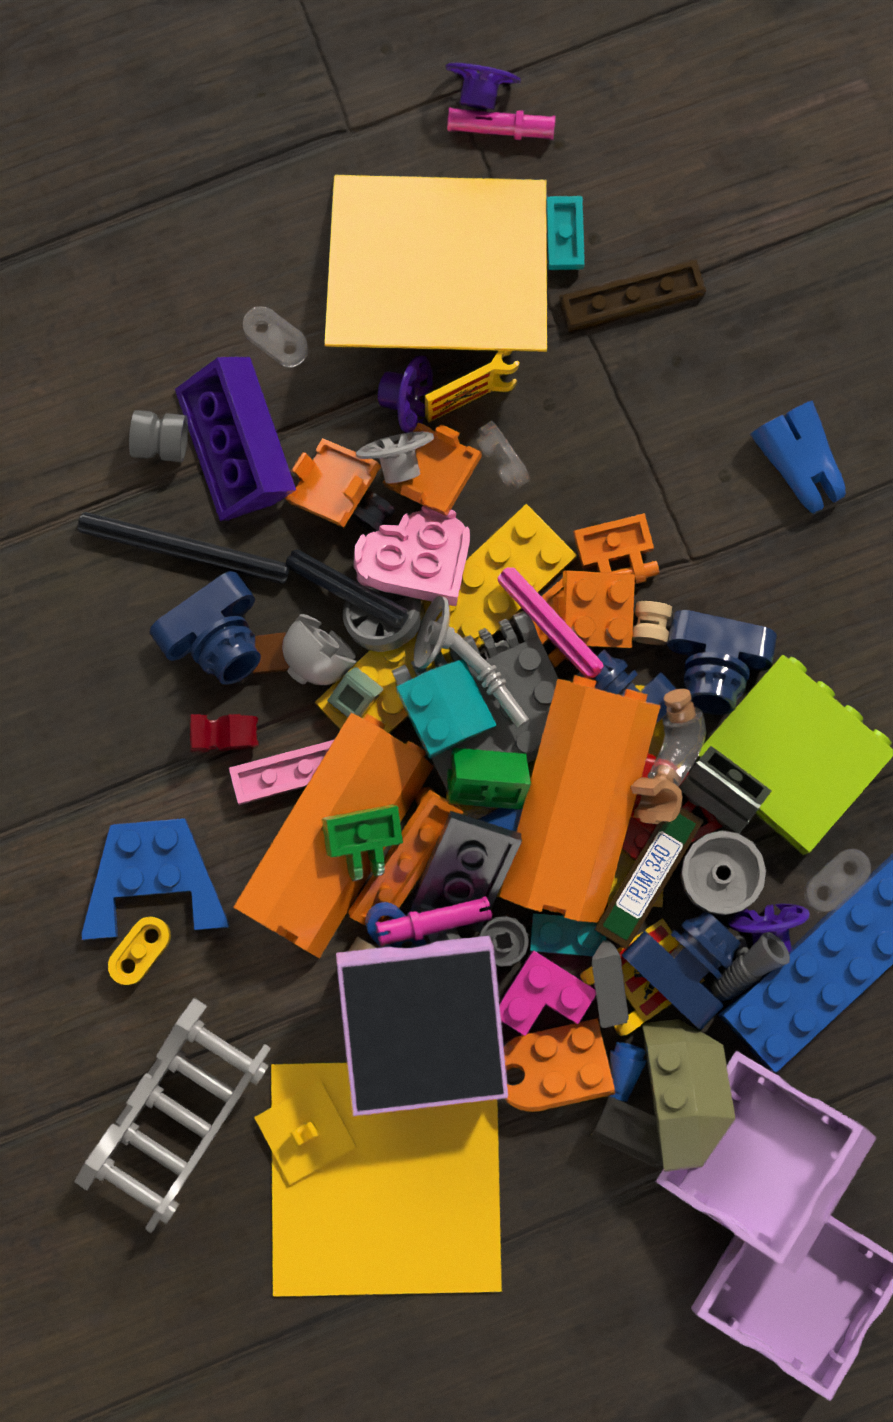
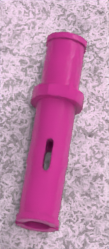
[448,108,555,140]
[376,896,492,947]

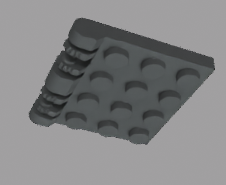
[391,611,558,796]

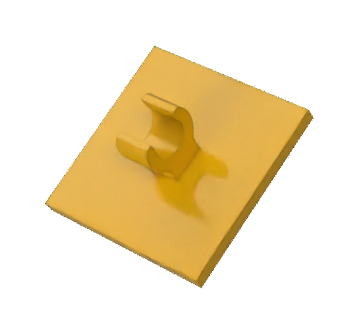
[254,1081,357,1185]

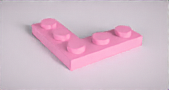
[229,740,334,805]

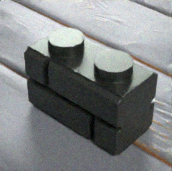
[679,746,772,834]

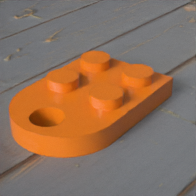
[503,1019,615,1112]

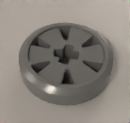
[343,587,425,652]

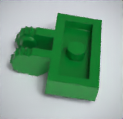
[322,804,403,881]

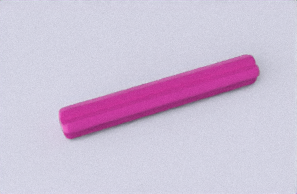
[497,567,604,679]

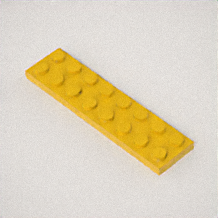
[315,504,577,734]

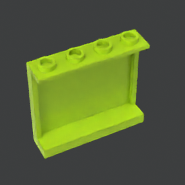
[691,655,893,855]

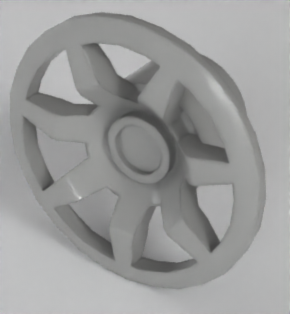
[356,431,434,483]

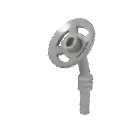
[414,596,529,728]

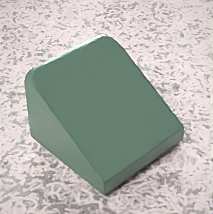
[327,667,383,717]

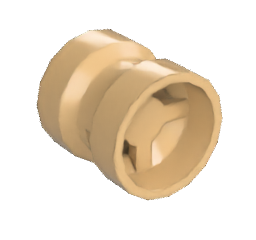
[632,601,672,645]

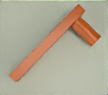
[348,787,463,926]

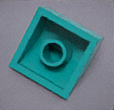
[396,659,497,759]

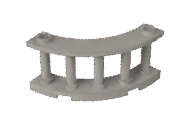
[74,998,271,1233]

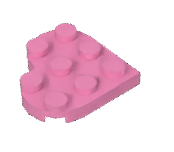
[354,506,470,606]

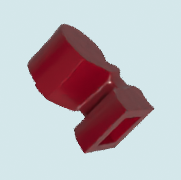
[190,714,259,753]

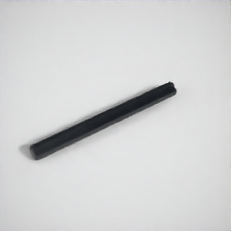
[77,512,290,584]

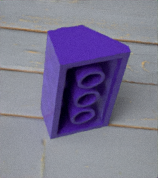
[175,357,296,521]

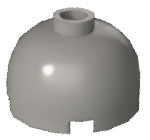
[282,614,356,685]

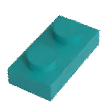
[546,196,585,270]
[530,913,606,957]

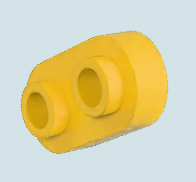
[108,917,171,985]

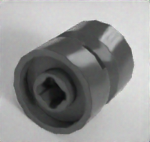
[129,410,188,462]
[479,917,528,967]

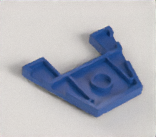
[82,818,229,940]

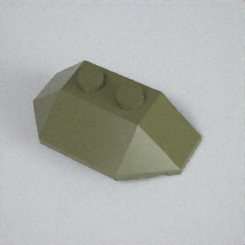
[642,1019,735,1172]

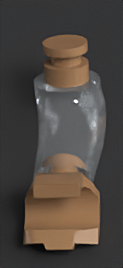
[631,689,706,824]

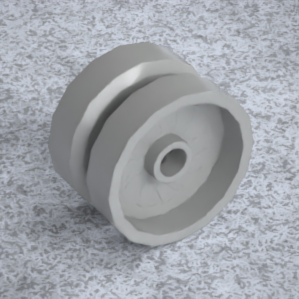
[680,831,766,916]

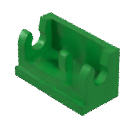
[447,748,531,810]

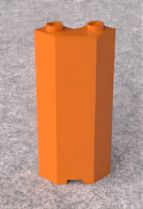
[499,675,660,923]
[234,713,434,958]

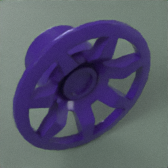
[445,63,521,111]
[378,355,433,433]
[727,903,810,952]

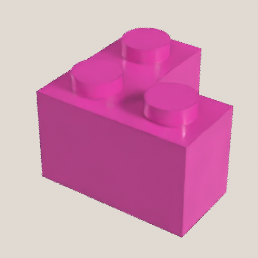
[499,950,596,1036]

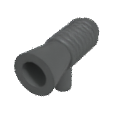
[710,932,790,1002]

